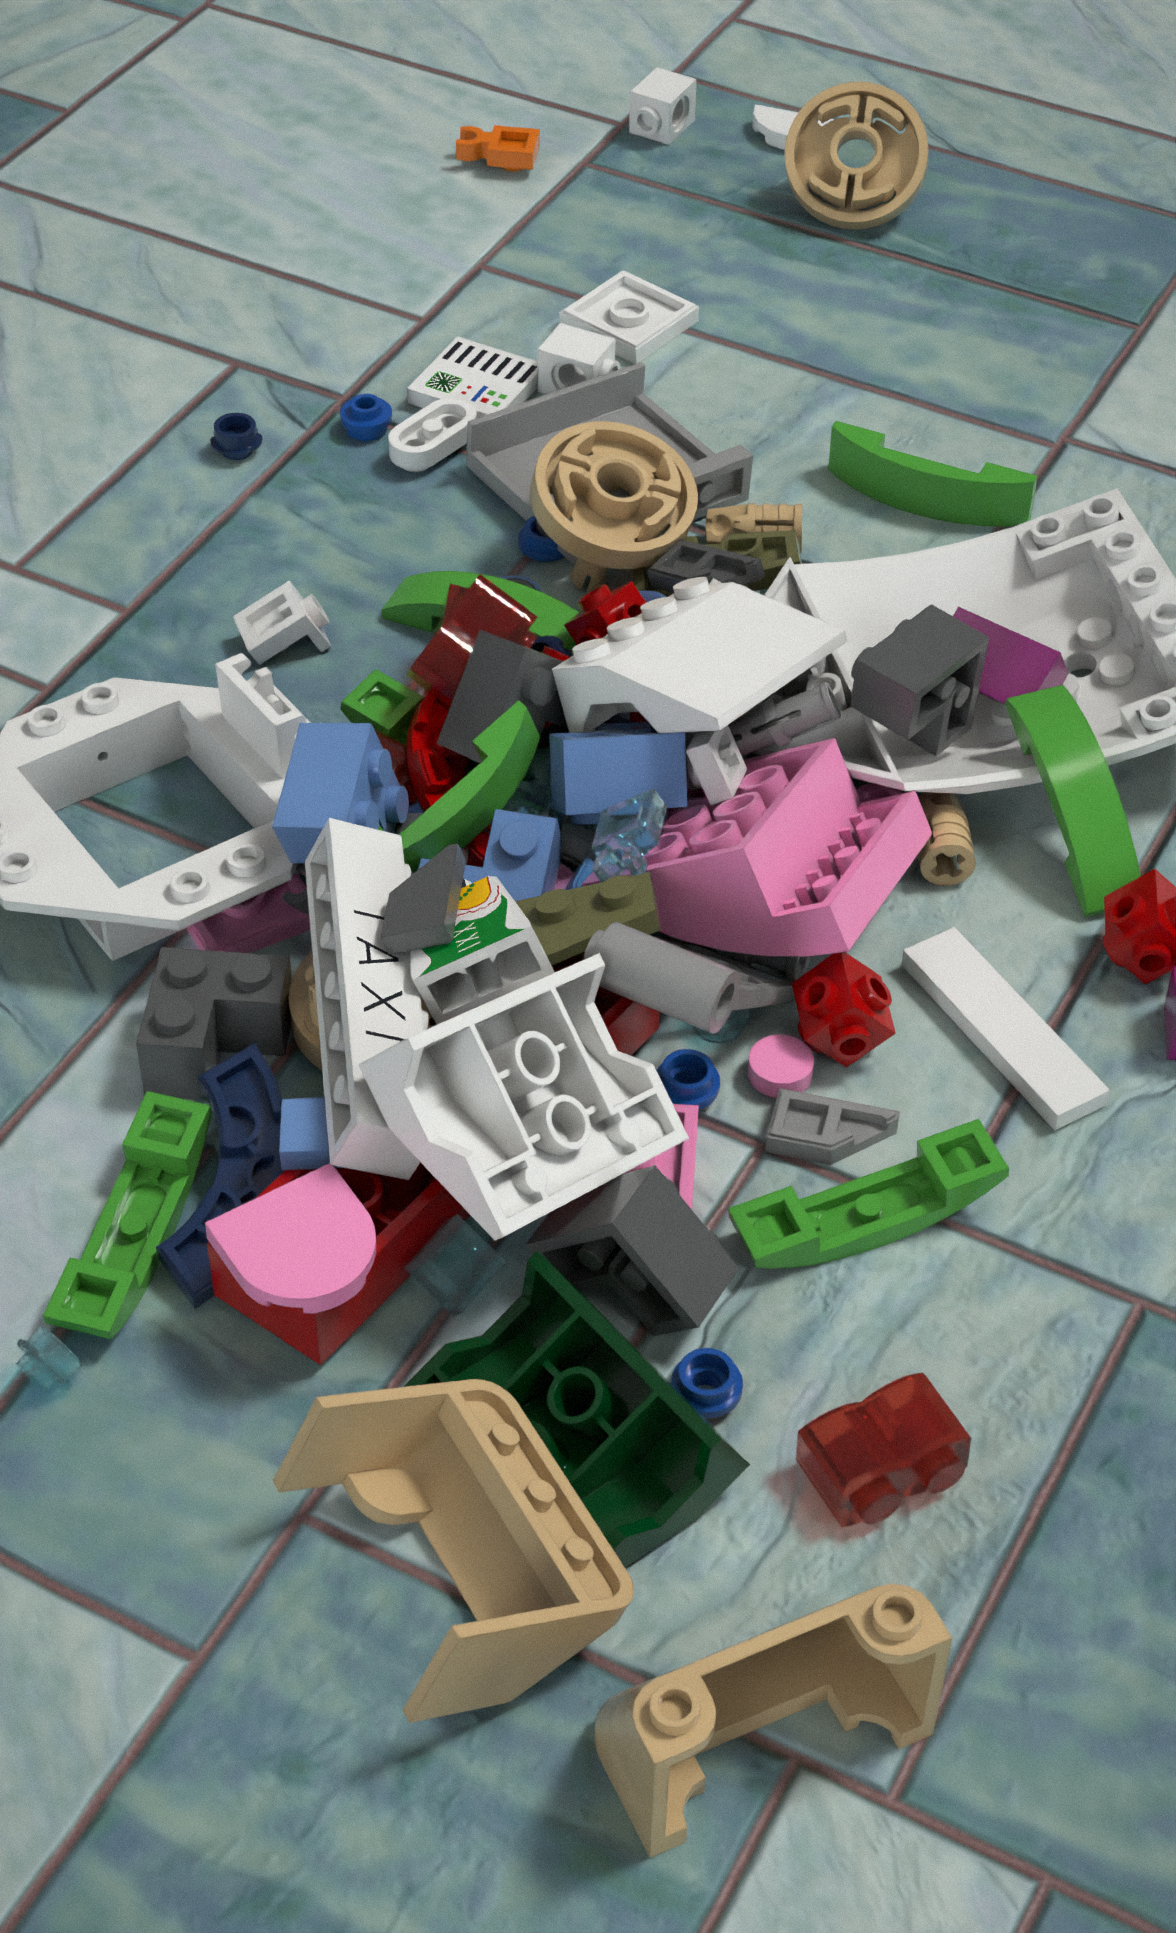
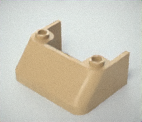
[273,1379,634,1723]

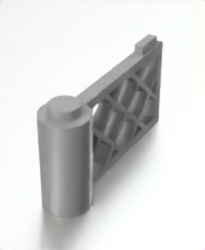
[584,922,794,1034]

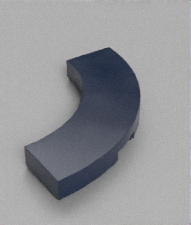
[156,1043,285,1309]

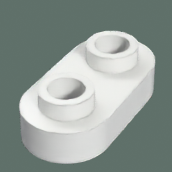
[388,398,477,472]

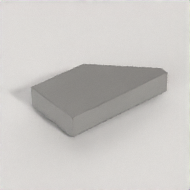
[765,1088,900,1165]

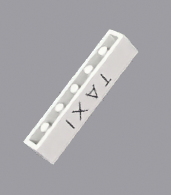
[305,818,428,1180]

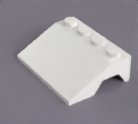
[552,577,848,733]
[358,953,689,1241]

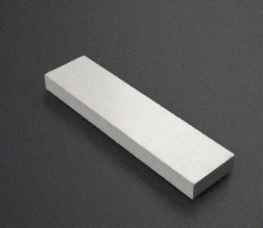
[901,927,1110,1131]

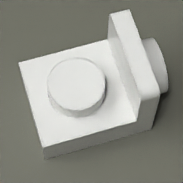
[233,581,331,665]
[685,725,747,805]

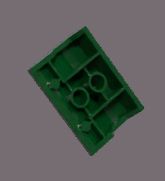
[403,1251,750,1568]

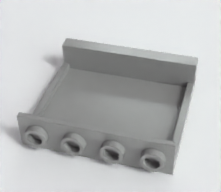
[466,362,753,565]

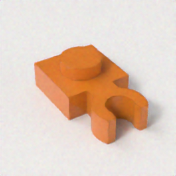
[456,125,540,171]

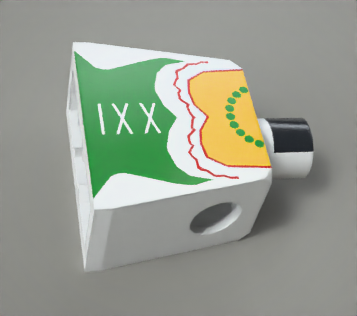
[410,876,555,1025]

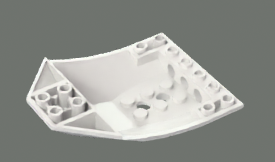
[737,488,1176,794]

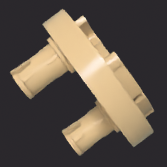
[785,82,928,230]
[530,421,698,592]

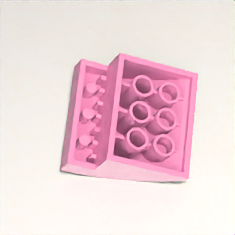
[581,738,933,956]

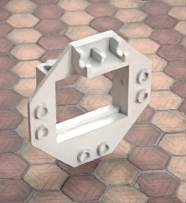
[0,653,321,961]

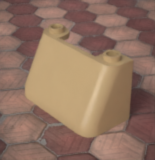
[595,1584,952,1858]

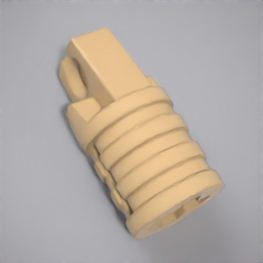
[705,503,802,553]
[918,792,976,886]

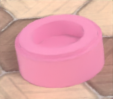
[748,1034,814,1098]

